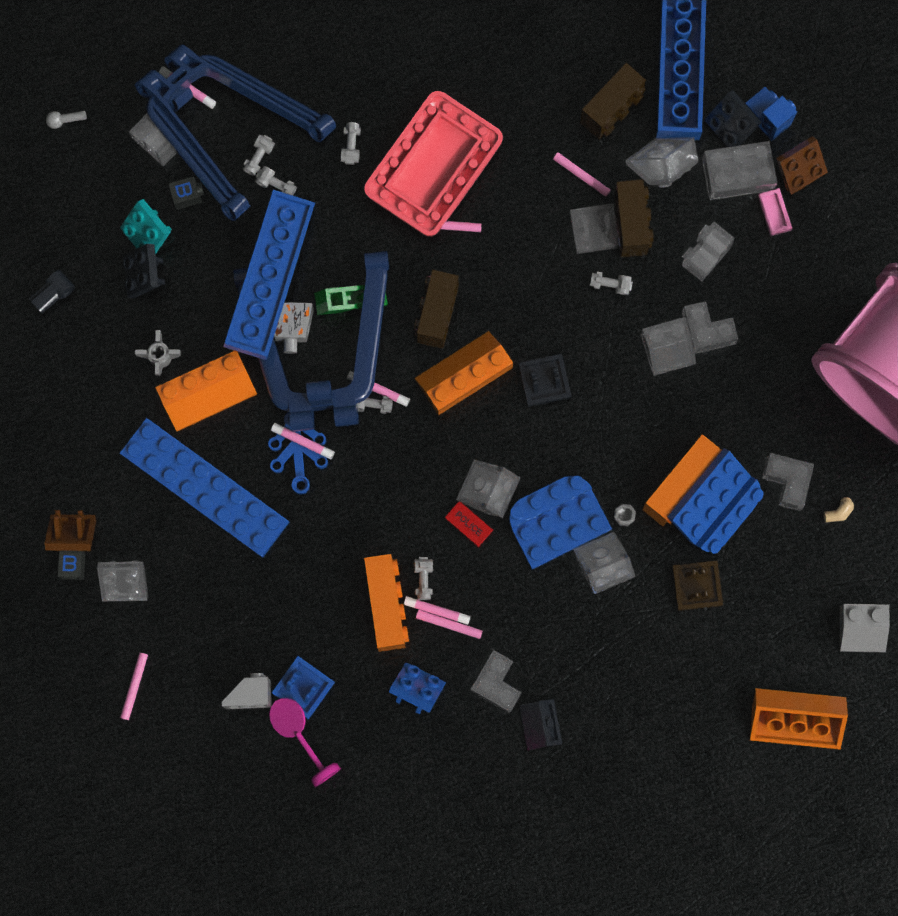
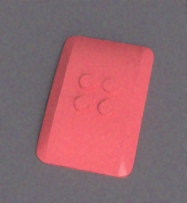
[365,91,503,236]

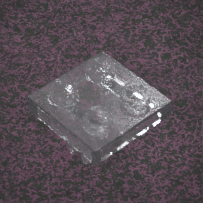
[570,204,620,254]
[97,560,148,601]

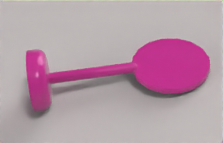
[270,698,341,787]

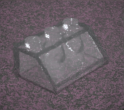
[626,137,698,187]

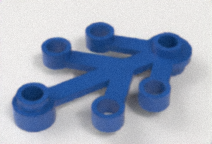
[268,411,328,494]

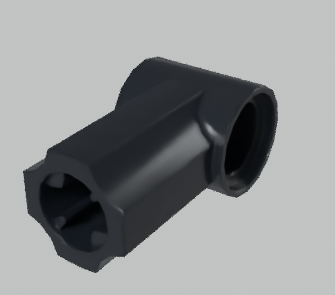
[29,270,75,314]

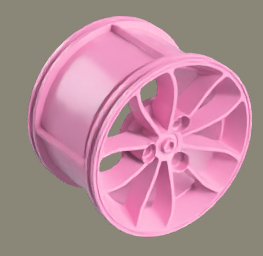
[812,263,898,445]

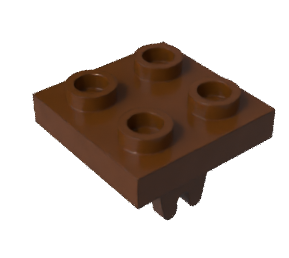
[776,136,828,195]
[44,510,96,551]

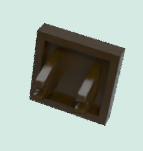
[672,561,723,611]

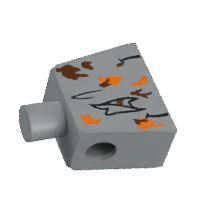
[274,303,314,354]

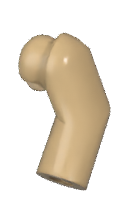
[824,497,854,523]

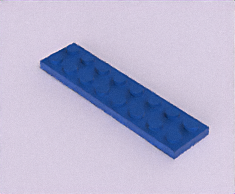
[224,190,315,360]
[120,418,289,558]

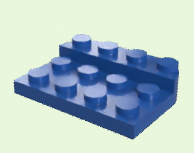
[667,448,764,554]
[510,476,612,570]

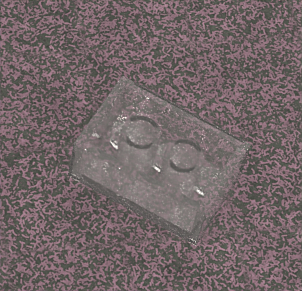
[702,141,777,200]

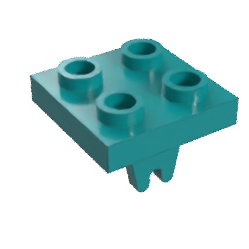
[120,199,172,254]

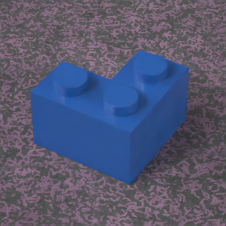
[745,87,797,141]

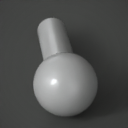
[46,111,87,129]

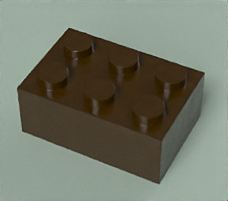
[580,63,646,140]
[614,180,653,257]
[414,270,459,349]

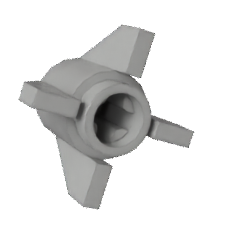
[135,330,181,375]

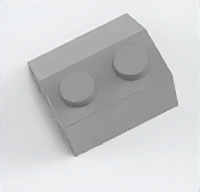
[840,604,889,652]
[222,673,272,709]

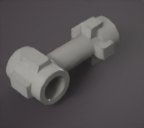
[341,122,361,165]
[243,135,275,176]
[255,166,297,196]
[590,272,633,295]
[357,396,393,414]
[414,557,433,600]

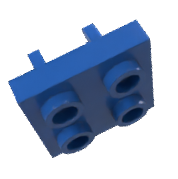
[272,656,335,719]
[389,662,446,714]

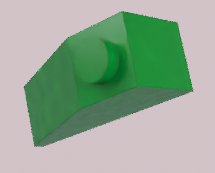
[314,285,388,315]

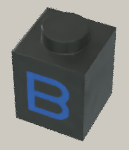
[169,177,204,210]
[58,551,85,580]

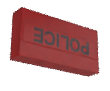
[445,501,493,548]

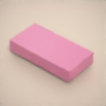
[758,188,792,236]

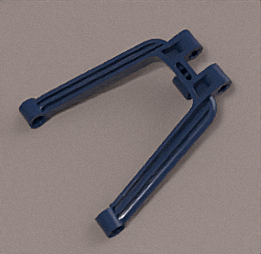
[135,45,336,221]
[234,251,389,432]

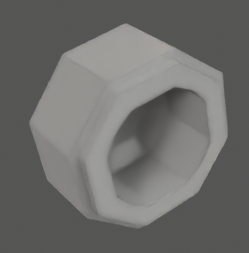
[614,504,636,526]

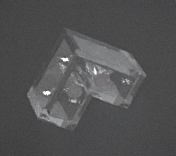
[129,114,177,166]
[682,222,735,281]
[682,301,738,354]
[762,453,814,511]
[471,650,522,714]

